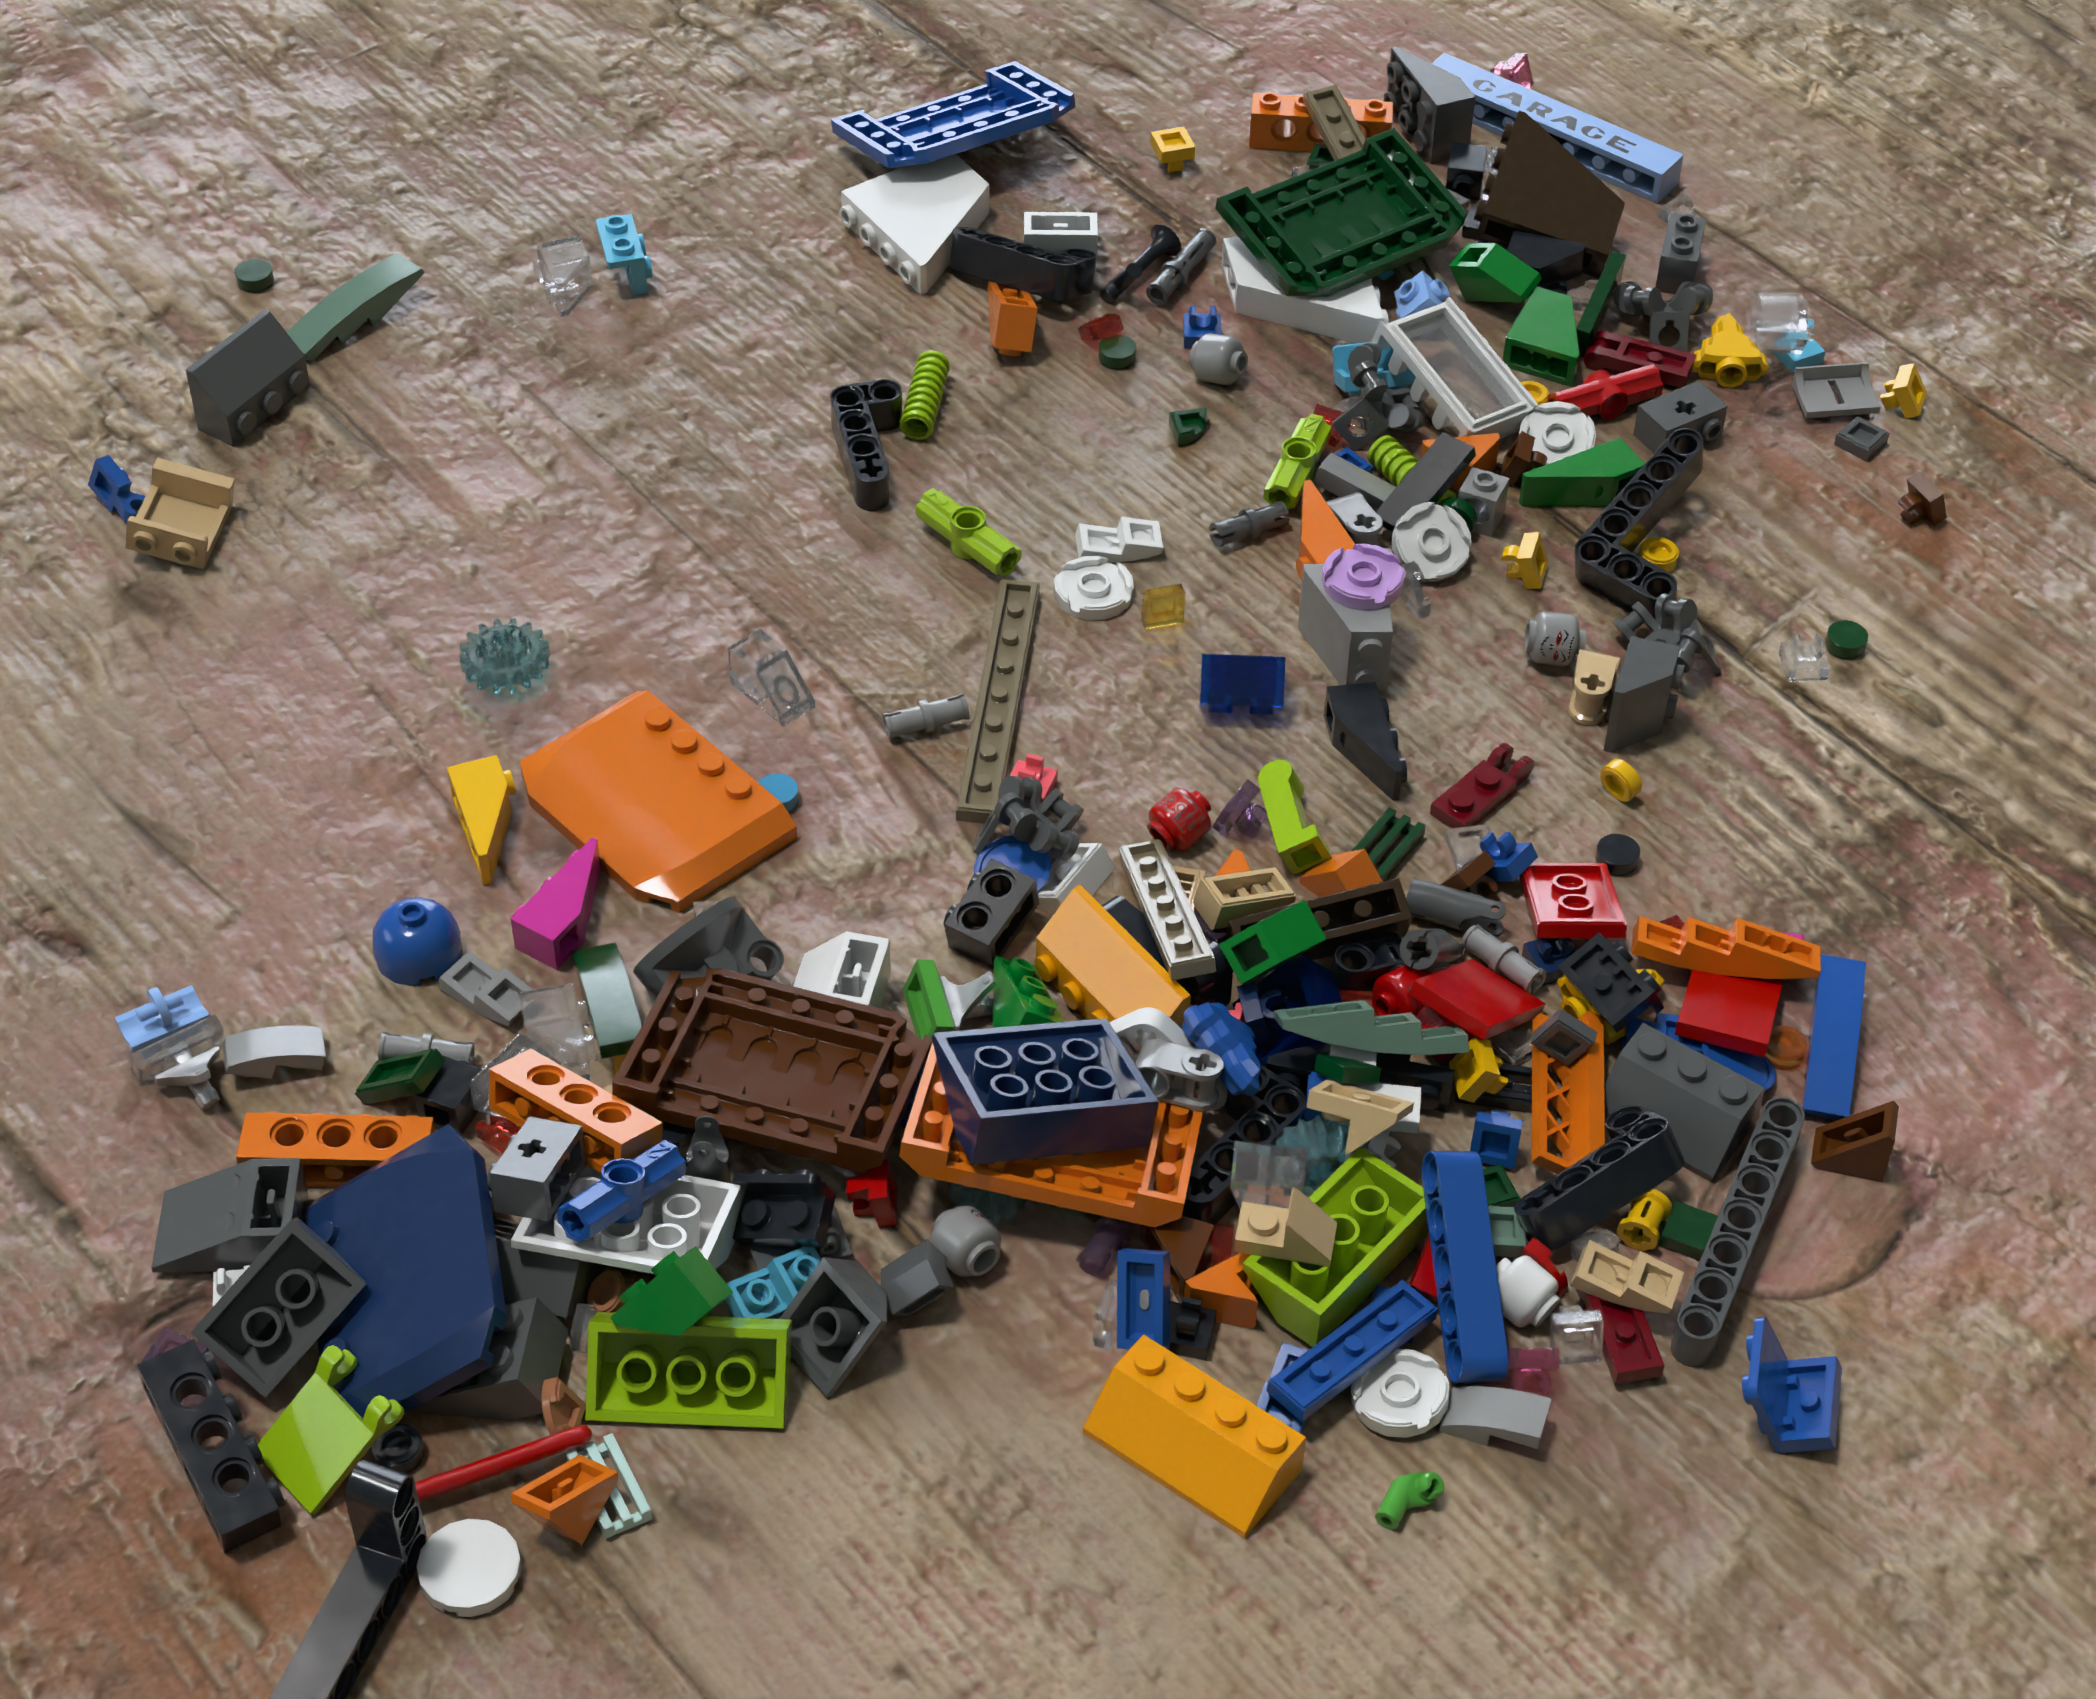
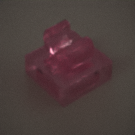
[1490,53,1534,89]
[1507,1348,1559,1395]

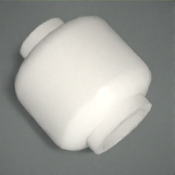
[1496,1256,1560,1327]

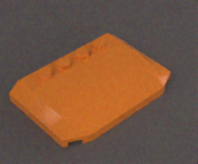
[520,690,797,913]
[899,1043,1203,1227]

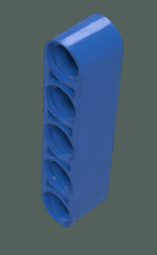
[1422,1151,1508,1383]

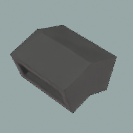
[881,1239,954,1318]

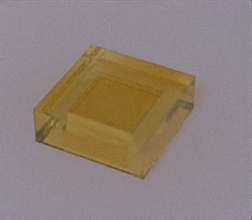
[1141,583,1185,629]

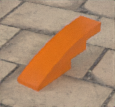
[1631,915,1821,979]

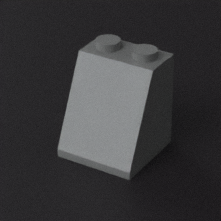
[1298,564,1393,692]

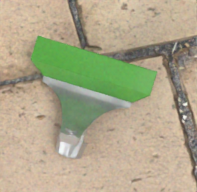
[902,959,997,1039]

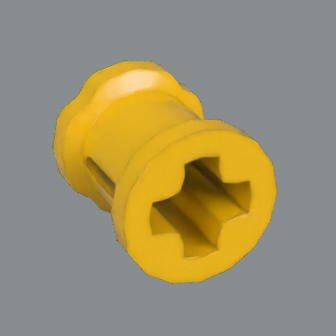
[1617,1188,1672,1251]

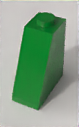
[1502,286,1579,387]

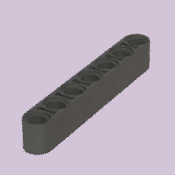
[1670,1097,1805,1367]

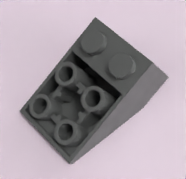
[1384,47,1475,164]
[151,1158,308,1272]
[409,1297,568,1421]

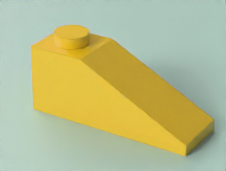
[447,755,516,886]

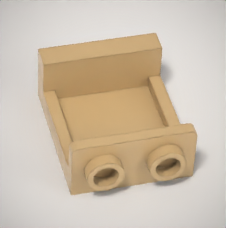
[125,458,235,570]

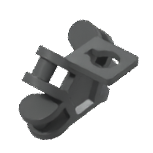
[1613,281,1713,352]
[1333,342,1426,450]
[1613,593,1721,674]
[973,776,1084,861]

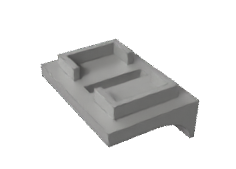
[1792,362,1881,419]

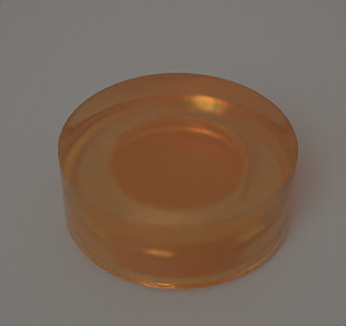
[1765,1026,1807,1070]

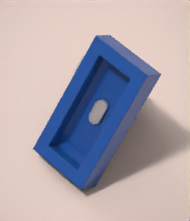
[1110,1248,1170,1349]

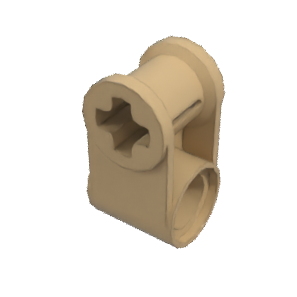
[1569,649,1620,725]

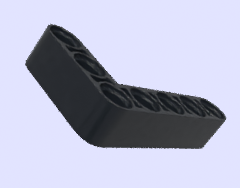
[1574,428,1703,619]
[269,1460,427,1699]

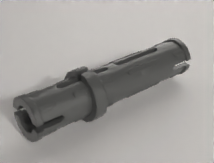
[1146,228,1216,305]

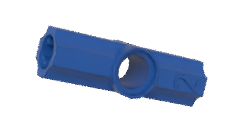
[557,1140,686,1244]

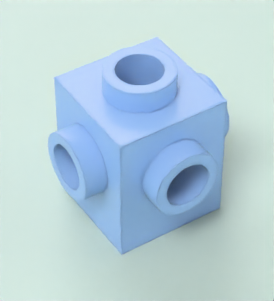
[1394,270,1450,340]

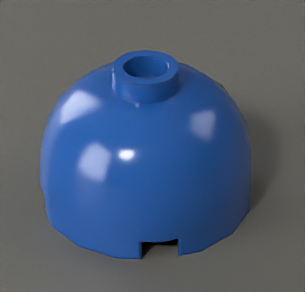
[372,897,463,986]

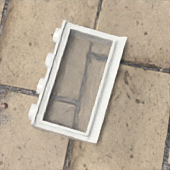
[1371,297,1538,439]

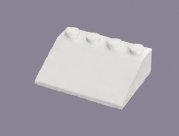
[511,1165,741,1274]

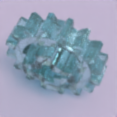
[459,618,550,694]

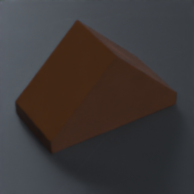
[1811,1101,1899,1182]
[1140,1215,1214,1303]

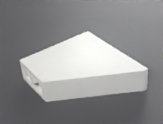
[839,154,989,295]
[1221,237,1389,343]

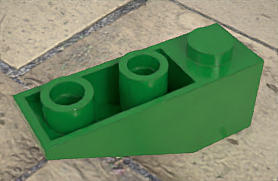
[1519,438,1645,506]
[993,956,1064,1028]

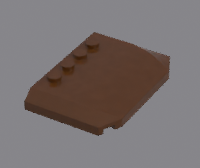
[612,968,932,1172]

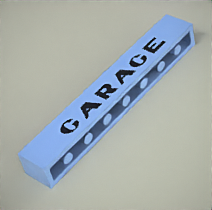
[1431,53,1684,204]

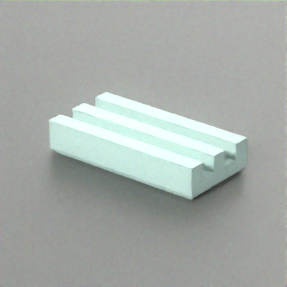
[566,1433,652,1539]

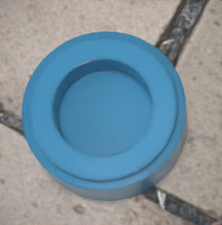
[758,774,799,812]

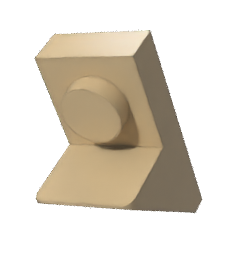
[1307,1079,1414,1155]
[1234,1187,1337,1267]

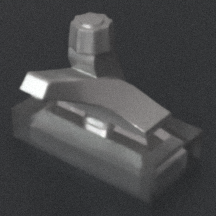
[131,1014,224,1110]

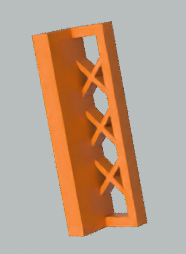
[1531,1010,1605,1175]

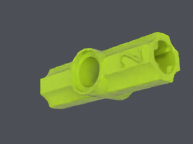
[1263,413,1332,509]
[915,488,1022,578]

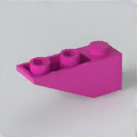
[511,837,601,970]

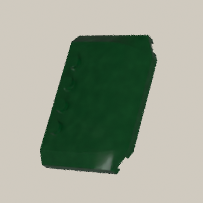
[1215,128,1467,296]

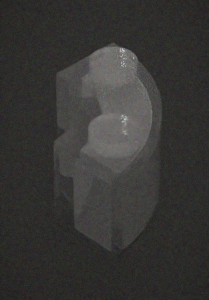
[1750,291,1814,354]

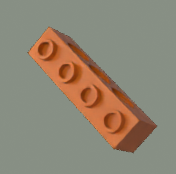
[1249,92,1393,152]
[489,1049,663,1173]
[236,1111,436,1188]

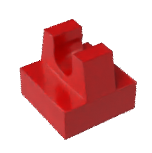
[846,1159,898,1228]

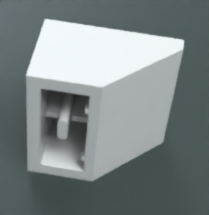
[1024,212,1098,270]
[793,931,891,1008]

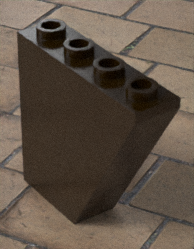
[1473,110,1625,278]

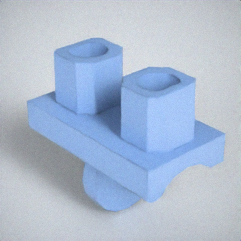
[114,985,212,1062]

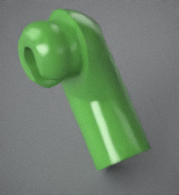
[1375,1471,1444,1529]

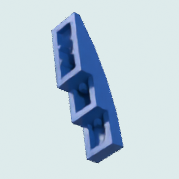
[1802,954,1866,1121]

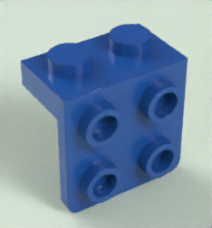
[1742,1317,1842,1453]

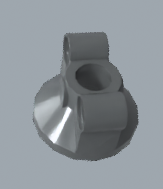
[633,896,784,1000]

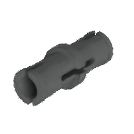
[1209,501,1290,547]

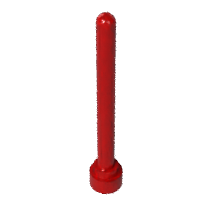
[415,1425,592,1502]

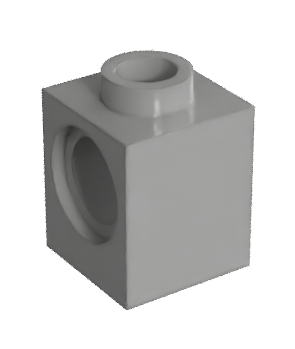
[1458,467,1510,537]

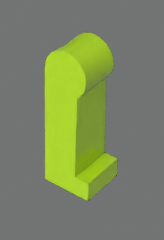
[1258,759,1332,875]

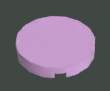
[1322,543,1405,610]

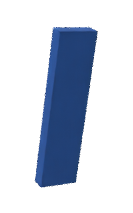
[1266,1279,1438,1422]

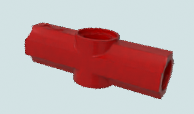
[1547,364,1663,420]

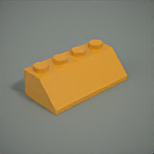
[1034,885,1191,1048]
[1083,1334,1306,1539]

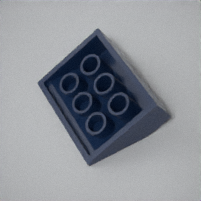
[932,1018,1159,1165]

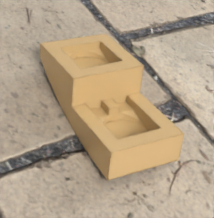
[1570,1239,1684,1314]

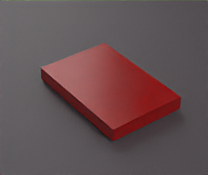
[1519,863,1627,938]
[1408,959,1546,1041]
[1675,970,1784,1057]

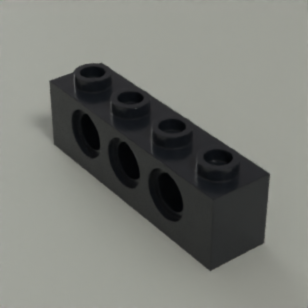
[137,1339,285,1554]

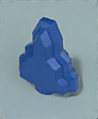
[1182,1002,1261,1096]

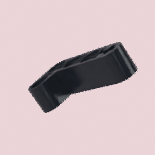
[950,227,1097,301]
[830,379,902,511]
[1101,896,1233,1007]
[1182,1064,1306,1225]
[1514,1105,1685,1252]

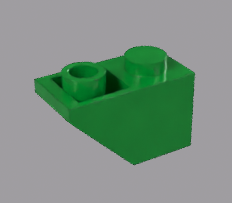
[1449,243,1542,303]
[1219,900,1327,984]
[610,1246,733,1336]

